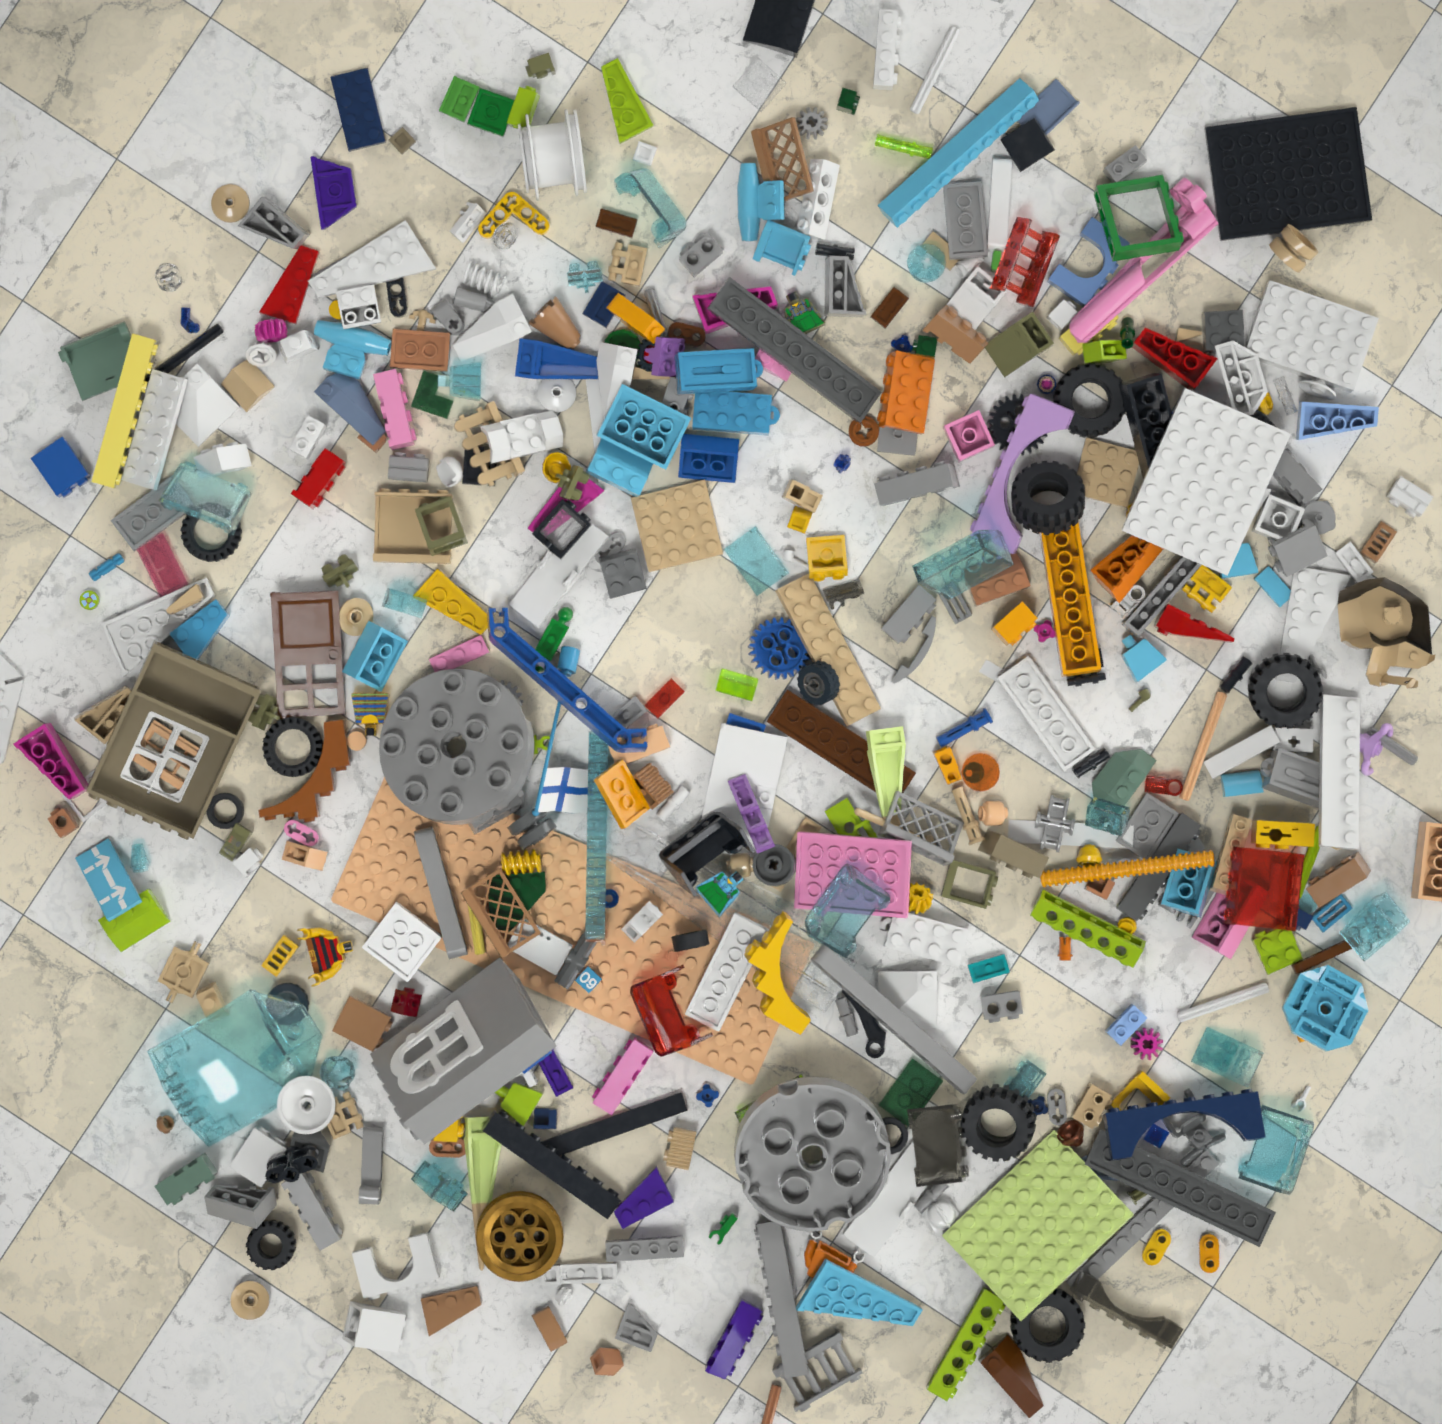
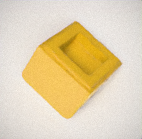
[787,506,813,534]

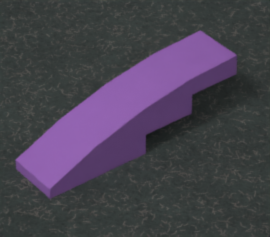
[728,774,775,854]

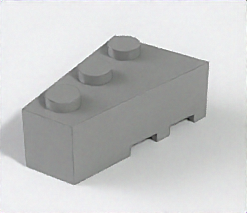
[238,197,310,249]
[824,256,867,318]
[1273,448,1323,507]
[468,789,525,834]
[204,1185,277,1229]

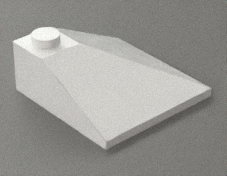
[176,364,240,447]
[878,970,937,1029]

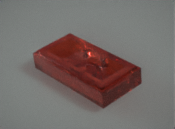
[644,678,685,719]

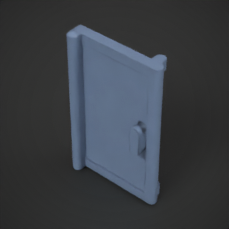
[1016,79,1080,135]

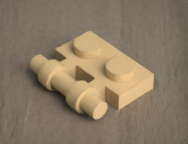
[608,242,647,287]
[327,1091,364,1140]

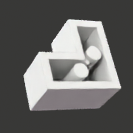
[194,442,252,480]

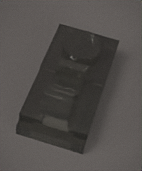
[823,579,864,610]

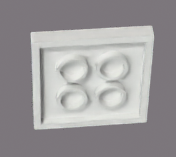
[362,901,442,982]

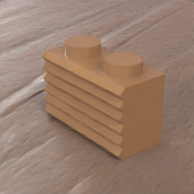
[633,763,674,810]

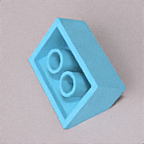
[585,438,653,497]
[342,621,408,692]
[1161,849,1217,918]

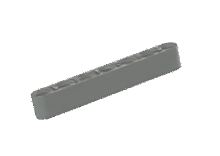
[414,826,468,960]

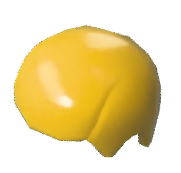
[542,452,571,483]

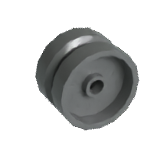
[507,808,557,850]
[752,844,796,887]

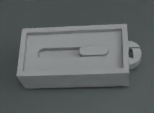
[1260,748,1320,809]

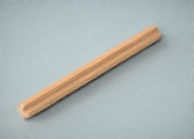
[1179,691,1227,801]

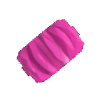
[254,319,288,343]
[1130,1027,1163,1060]

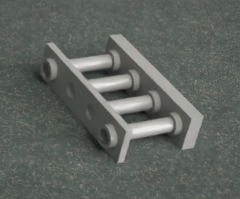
[772,1331,863,1412]

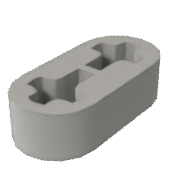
[595,533,625,564]
[1047,1088,1067,1126]

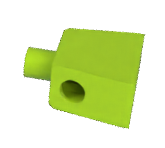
[495,1082,543,1126]

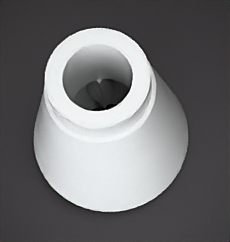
[954,258,984,279]

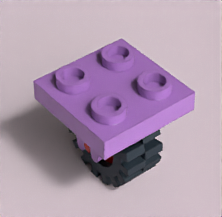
[636,337,685,377]

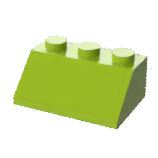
[98,889,170,952]

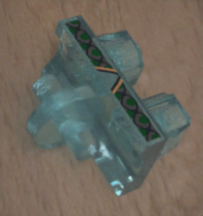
[567,261,603,293]

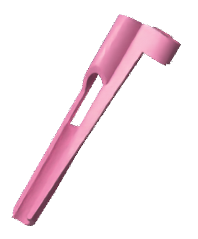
[1070,177,1219,343]

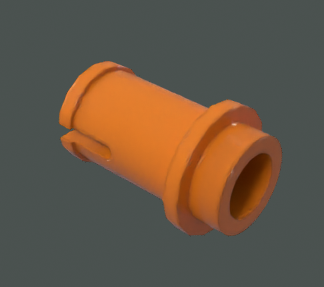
[1057,937,1073,961]

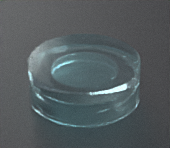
[1298,894,1317,913]

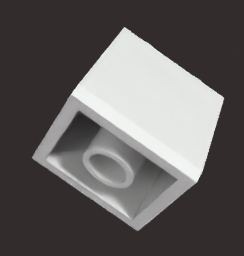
[342,1301,406,1353]

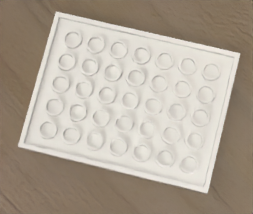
[1121,388,1291,576]

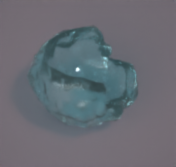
[319,1056,355,1091]

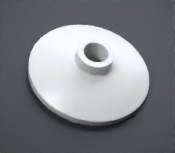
[1299,378,1336,400]
[538,379,576,412]

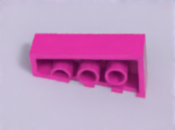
[692,286,778,335]

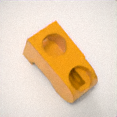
[933,746,962,785]

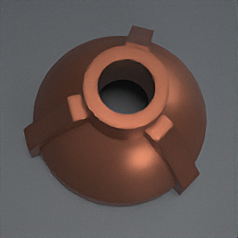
[1057,1120,1084,1147]

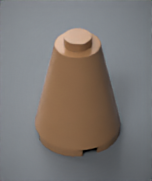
[528,296,581,349]

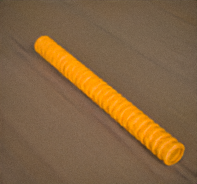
[1040,850,1215,887]

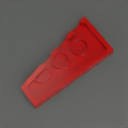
[259,245,319,324]

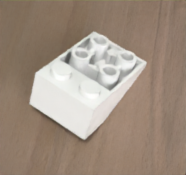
[947,266,1007,330]

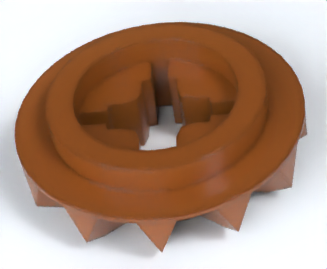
[849,416,879,447]

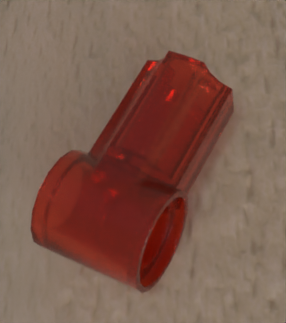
[1144,775,1183,796]

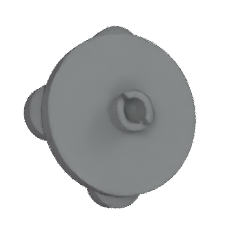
[1302,501,1336,535]

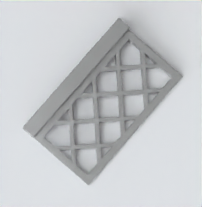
[878,791,963,866]

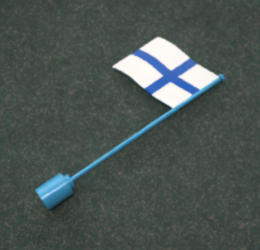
[532,646,597,816]

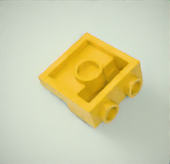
[806,535,848,582]

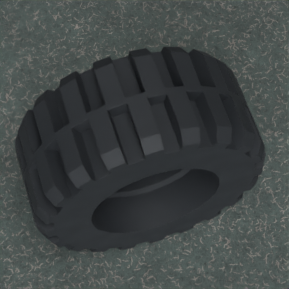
[1053,363,1126,438]
[1011,461,1085,535]
[1248,653,1323,729]
[960,1084,1036,1162]
[1010,1289,1085,1363]

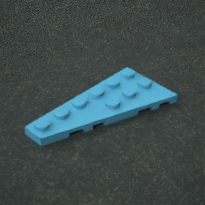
[796,1259,923,1326]

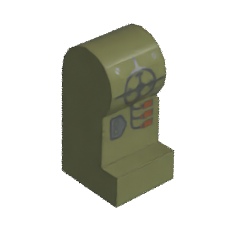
[219,823,253,861]

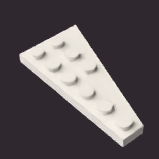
[308,220,436,298]
[1275,568,1351,683]
[101,578,215,677]

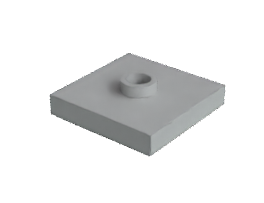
[877,427,917,456]

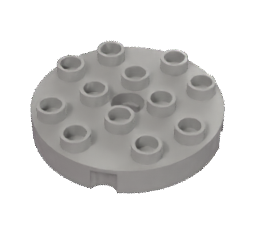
[379,669,534,825]
[734,1077,891,1231]

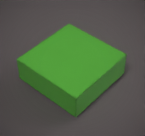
[991,251,1001,273]

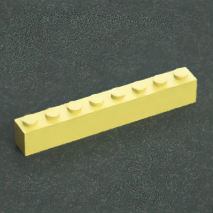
[91,333,158,488]

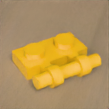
[1182,565,1232,613]

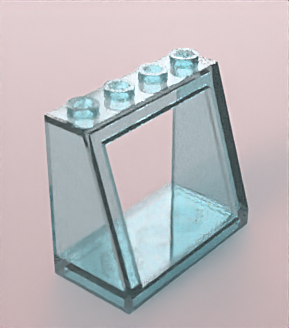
[912,530,1014,600]

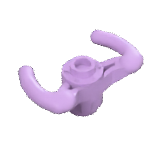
[1360,723,1393,776]

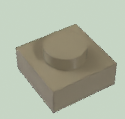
[389,127,416,155]

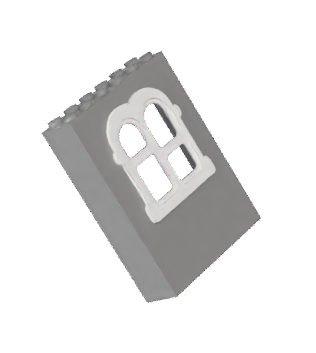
[370,957,556,1145]

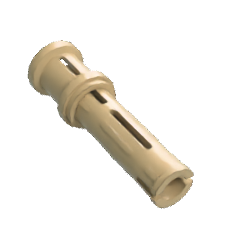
[952,786,985,845]

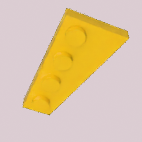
[412,569,495,635]

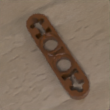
[1291,934,1363,974]

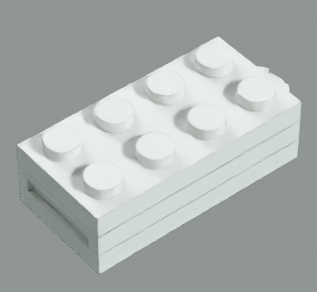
[880,913,969,967]

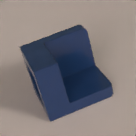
[533,1108,557,1129]

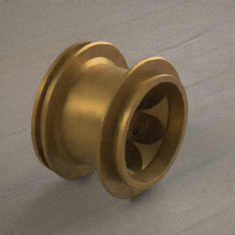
[476,1191,564,1282]

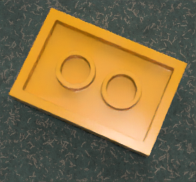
[594,759,650,829]

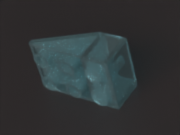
[1340,892,1410,961]
[1191,1027,1264,1088]

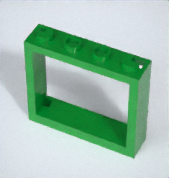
[1094,175,1184,262]

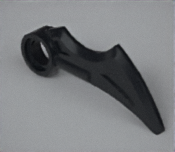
[842,990,886,1058]

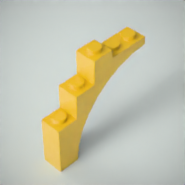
[744,911,811,1035]

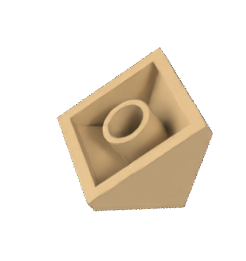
[221,360,275,412]

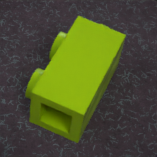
[507,86,540,129]

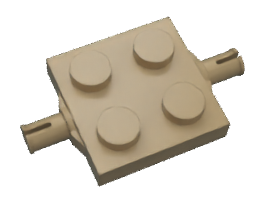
[158,941,210,1003]

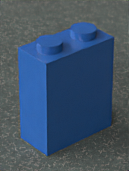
[31,437,91,498]

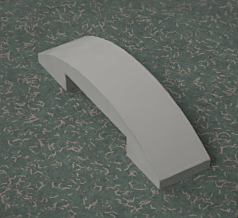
[891,616,936,684]

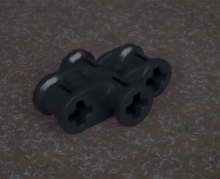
[265,1145,319,1184]

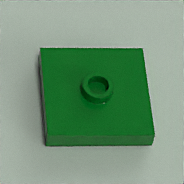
[467,88,514,137]

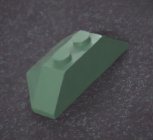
[1092,749,1157,822]

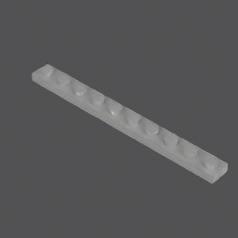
[1066,1149,1219,1296]

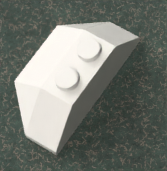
[1215,341,1268,416]

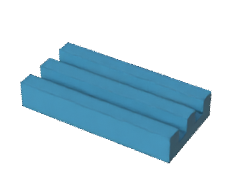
[1312,894,1353,933]

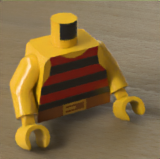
[297,927,353,987]

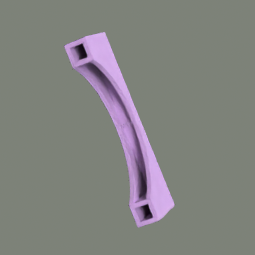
[970,394,1075,554]

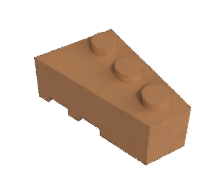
[923,305,989,364]
[1306,852,1371,908]

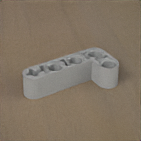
[359,1127,383,1205]

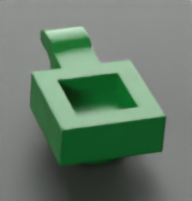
[709,1212,738,1245]

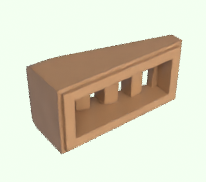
[1359,521,1397,563]

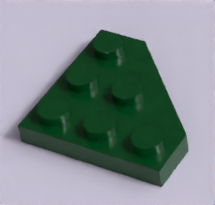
[487,872,546,933]

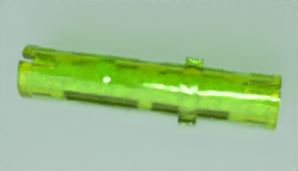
[875,134,933,159]

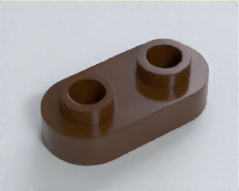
[668,322,706,347]

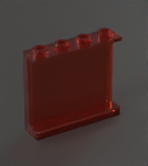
[1224,846,1305,931]

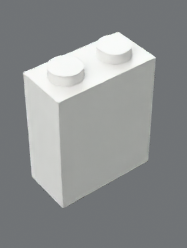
[229,1126,289,1188]

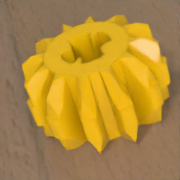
[908,882,933,915]

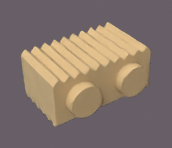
[663,1127,697,1170]

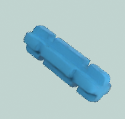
[89,553,124,581]

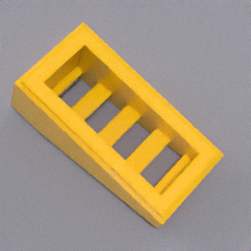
[261,935,300,977]

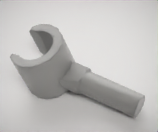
[1309,654,1327,679]

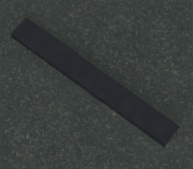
[541,1092,688,1156]

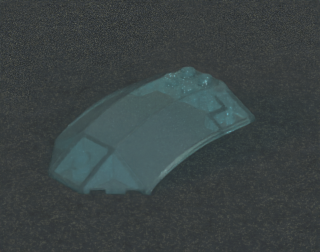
[147,989,323,1147]

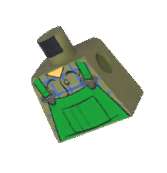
[783,291,825,334]

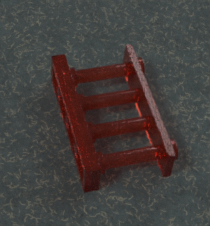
[990,217,1060,307]

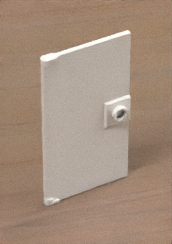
[701,723,788,858]

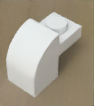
[621,901,663,943]

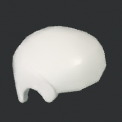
[436,457,463,487]

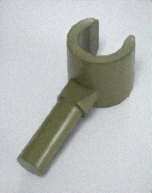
[1129,688,1151,712]

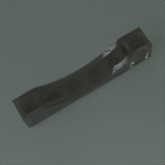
[1070,1269,1183,1349]

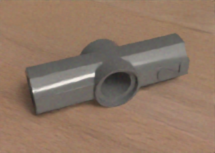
[554,932,597,989]

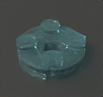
[907,244,946,283]

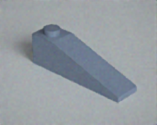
[314,373,386,445]

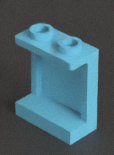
[753,220,811,276]

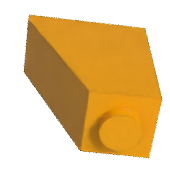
[607,293,665,344]

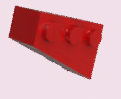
[290,448,346,510]

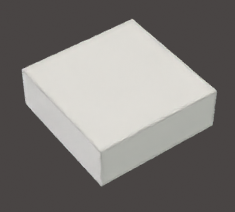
[633,141,657,166]

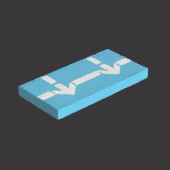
[75,838,142,922]

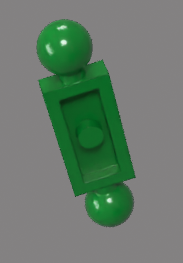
[535,607,573,673]

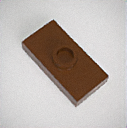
[595,209,638,238]
[870,287,909,329]

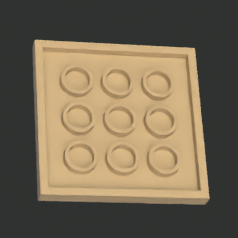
[631,480,723,572]

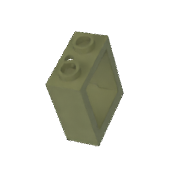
[415,496,468,556]
[941,860,998,909]

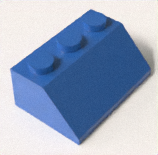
[678,434,739,483]

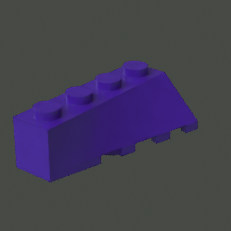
[705,1298,764,1379]

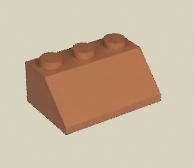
[962,552,1031,607]

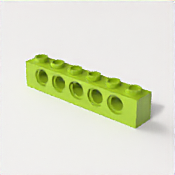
[1030,889,1146,968]
[926,1287,1006,1401]

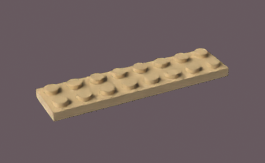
[775,573,881,726]

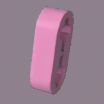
[284,820,319,846]

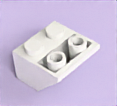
[336,284,381,330]

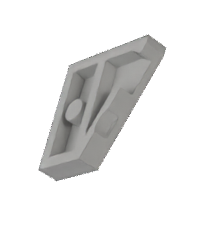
[615,1303,658,1352]

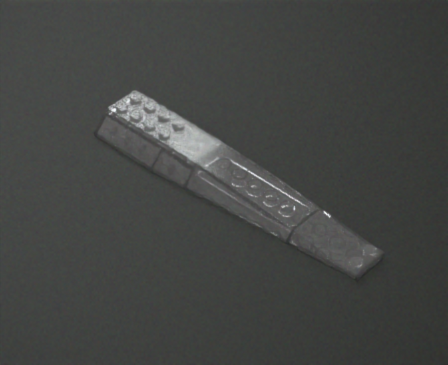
[573,802,865,1013]

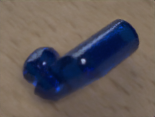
[180,308,200,334]

